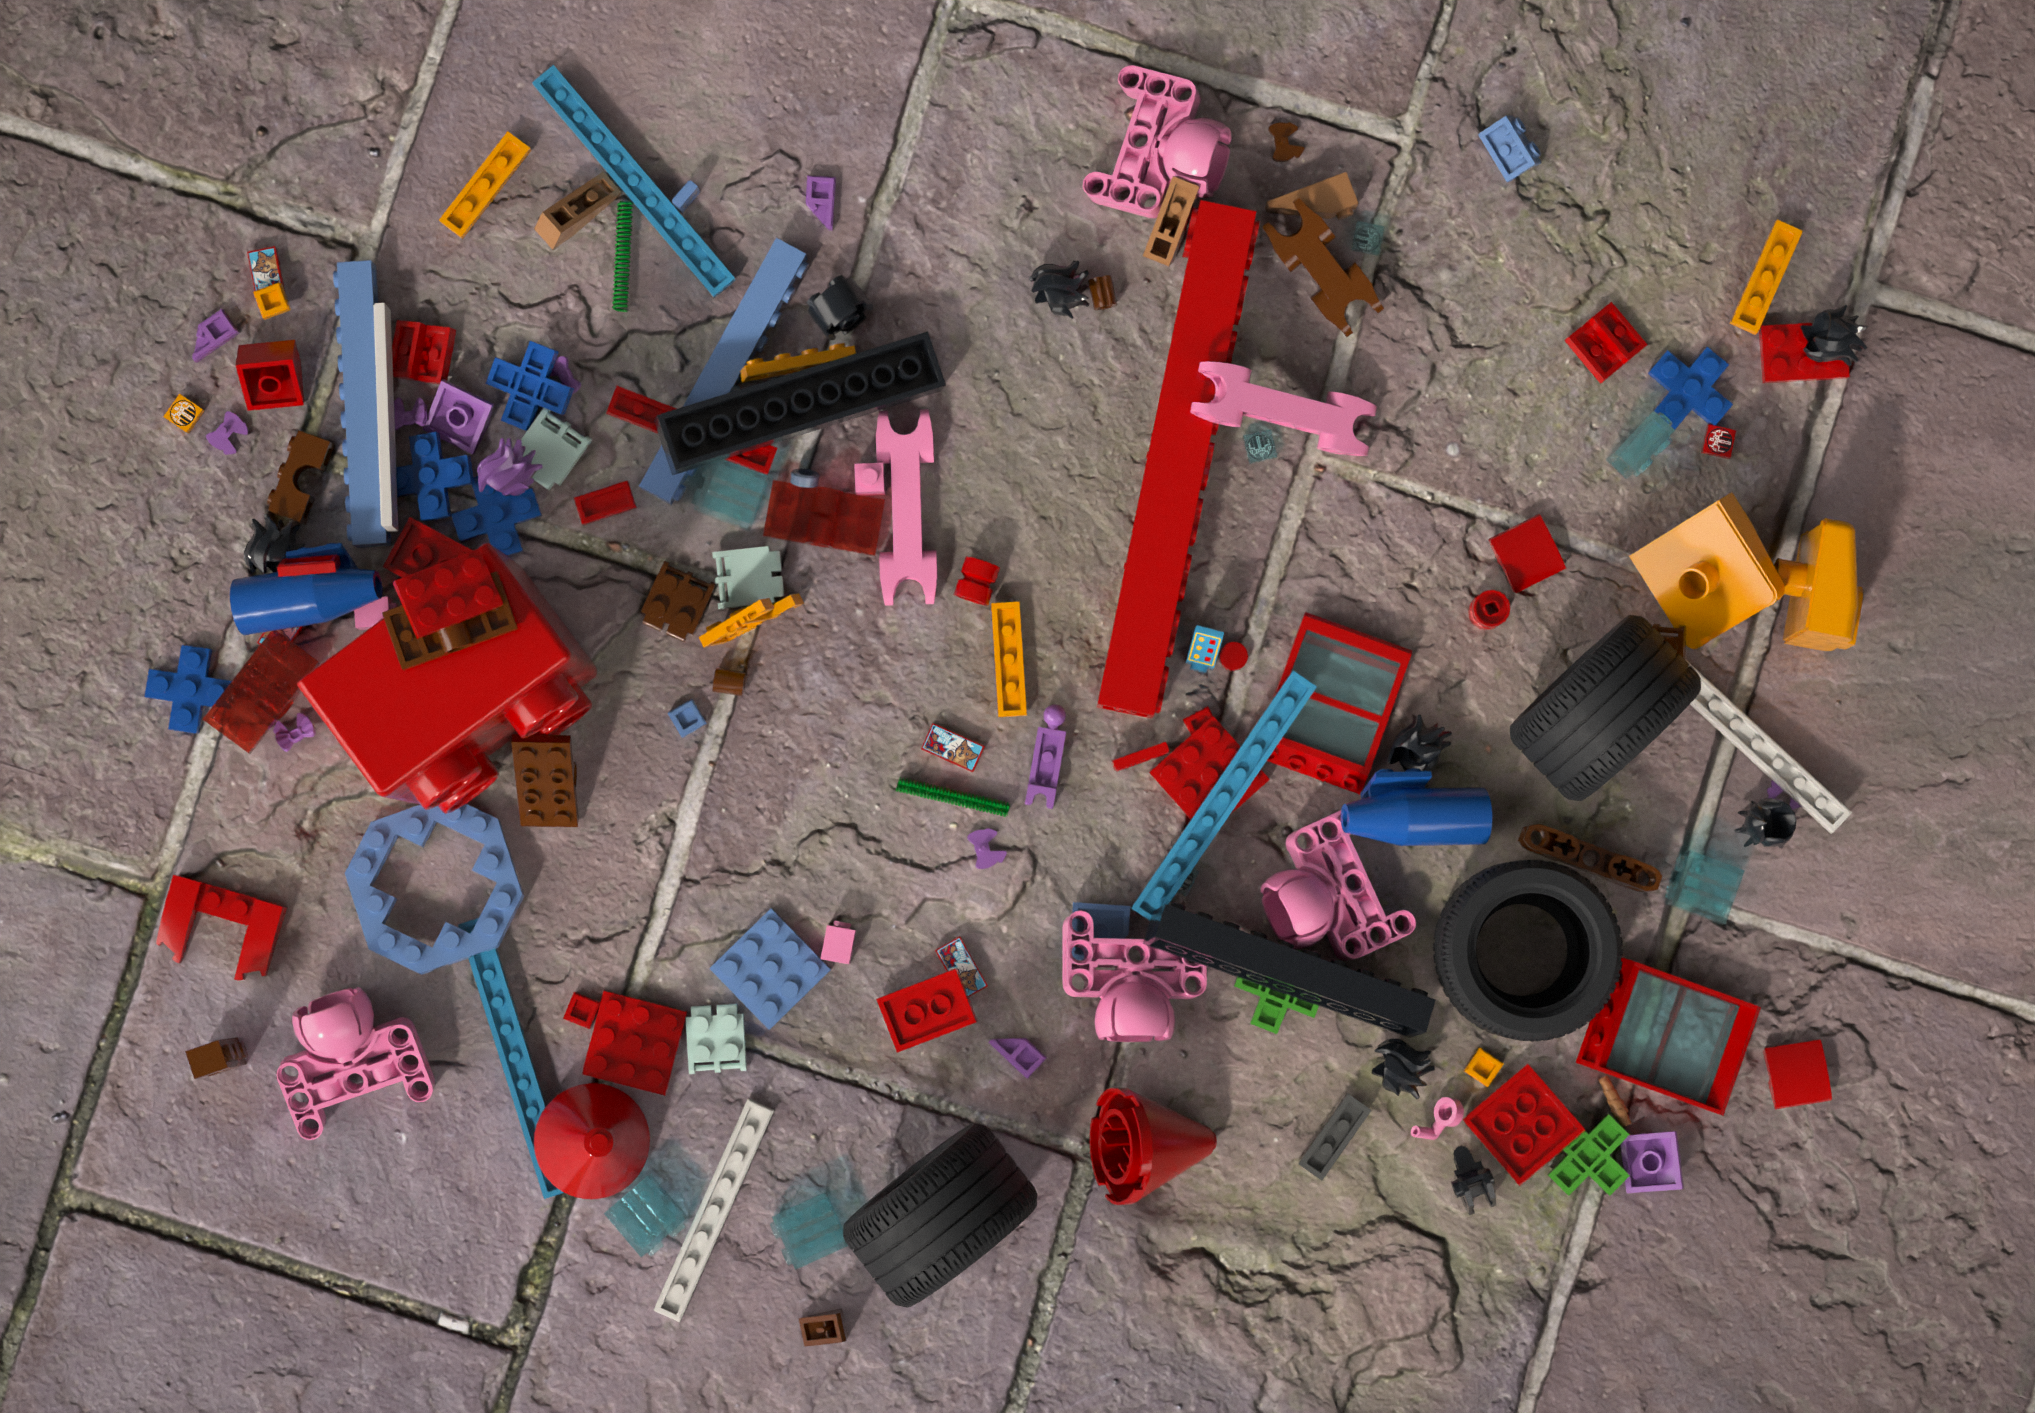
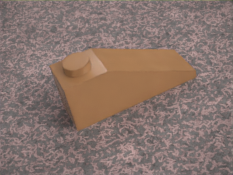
[534,171,622,250]
[1265,172,1358,220]
[1143,175,1200,266]

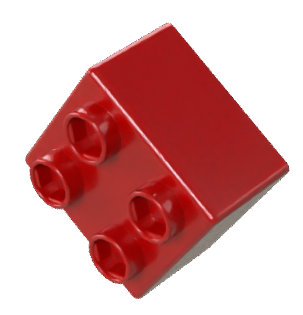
[297,543,597,814]

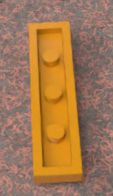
[439,131,531,239]
[1729,220,1803,335]
[740,343,856,382]
[991,601,1027,718]

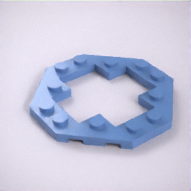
[345,804,524,975]

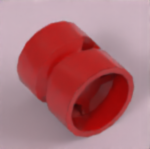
[953,557,1000,606]
[1468,590,1510,630]

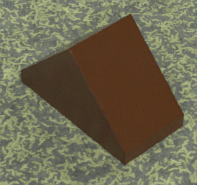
[798,1308,848,1347]

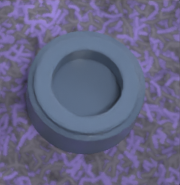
[790,468,820,488]

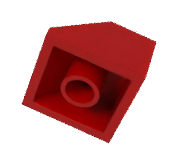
[235,339,304,411]

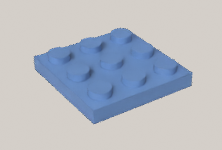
[709,908,831,1030]

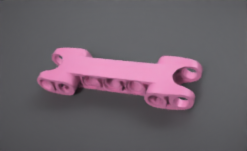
[1190,362,1377,456]
[876,409,938,606]

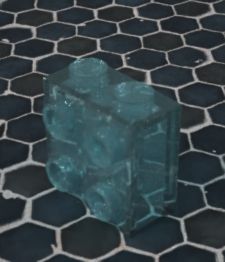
[1606,411,1675,479]
[692,459,770,532]
[1665,851,1745,924]
[604,1174,687,1257]
[770,1191,848,1270]

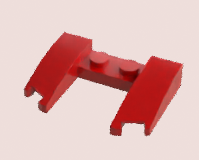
[156,875,288,981]

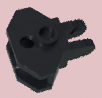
[1451,1145,1496,1215]

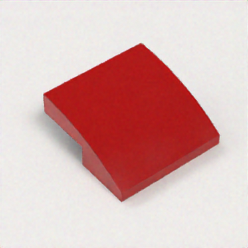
[1564,302,1648,384]
[392,320,456,384]
[1488,514,1566,593]
[1763,1039,1832,1109]

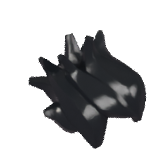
[1029,260,1089,319]
[1800,305,1868,366]
[244,513,306,574]
[1388,714,1452,772]
[1734,798,1797,849]
[1372,1038,1435,1099]

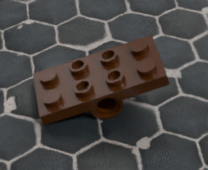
[382,571,519,670]
[511,734,579,827]

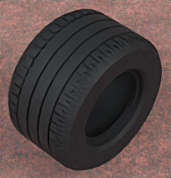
[1510,615,1701,801]
[1433,860,1623,1042]
[843,1123,1037,1308]

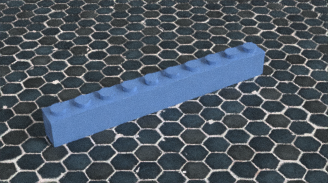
[639,238,809,505]
[333,260,391,548]

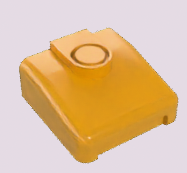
[1629,492,1785,649]
[1774,518,1863,651]

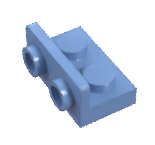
[1478,115,1542,182]

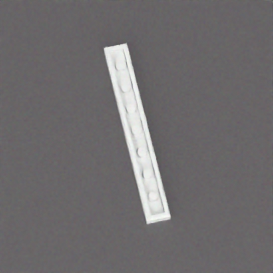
[373,303,398,532]
[1686,660,1852,834]
[653,1098,774,1322]

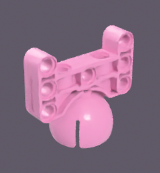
[1083,65,1231,218]
[1261,810,1416,961]
[1062,910,1207,1042]
[276,987,435,1140]

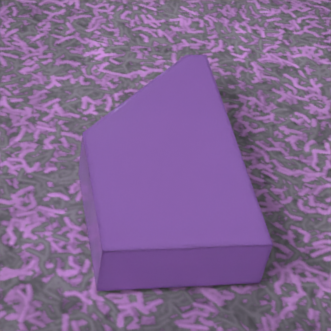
[806,175,836,231]
[192,309,240,363]
[989,1038,1047,1079]

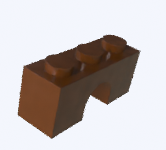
[267,430,335,525]
[185,1037,248,1079]

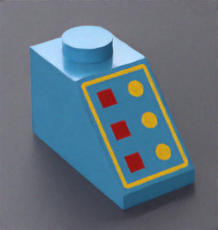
[1185,625,1224,673]

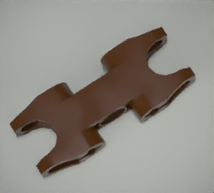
[1262,197,1384,337]
[1517,824,1663,892]

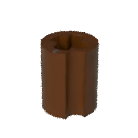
[1088,275,1117,310]
[713,668,746,696]

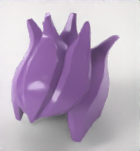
[477,438,542,496]

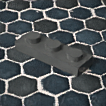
[1298,1093,1372,1181]

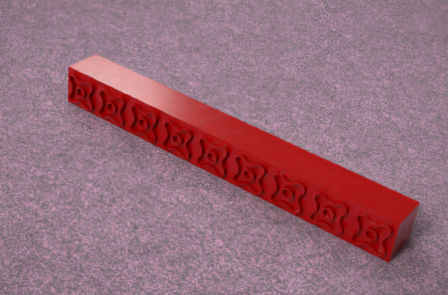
[1096,200,1260,719]

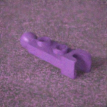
[1025,704,1066,809]

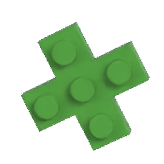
[1234,949,1319,1034]
[1547,1114,1630,1196]

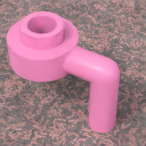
[1411,1097,1464,1140]

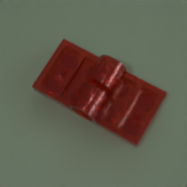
[763,480,885,557]
[203,630,320,754]

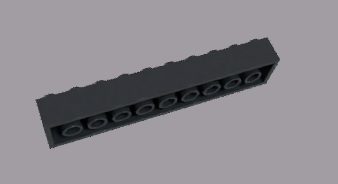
[654,331,946,475]
[1143,902,1436,1038]

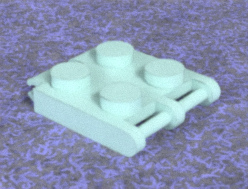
[521,408,592,490]
[712,546,784,609]
[686,1004,747,1074]

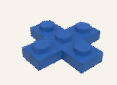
[486,341,574,431]
[1647,347,1733,431]
[396,432,474,521]
[451,476,542,557]
[145,645,236,734]

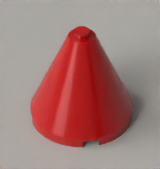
[534,1083,650,1199]
[1089,1088,1217,1205]

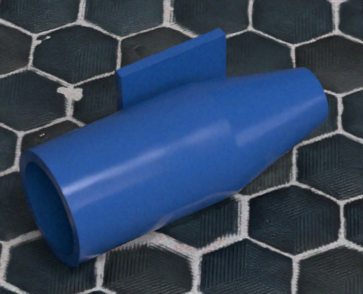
[230,543,383,635]
[1341,768,1492,846]

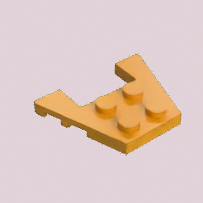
[699,593,804,647]

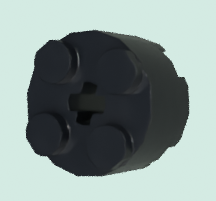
[806,275,874,340]

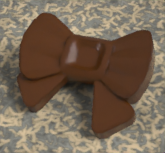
[1268,122,1305,162]

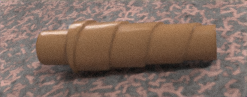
[1599,1075,1632,1128]

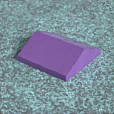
[422,379,494,454]
[1620,1131,1684,1193]

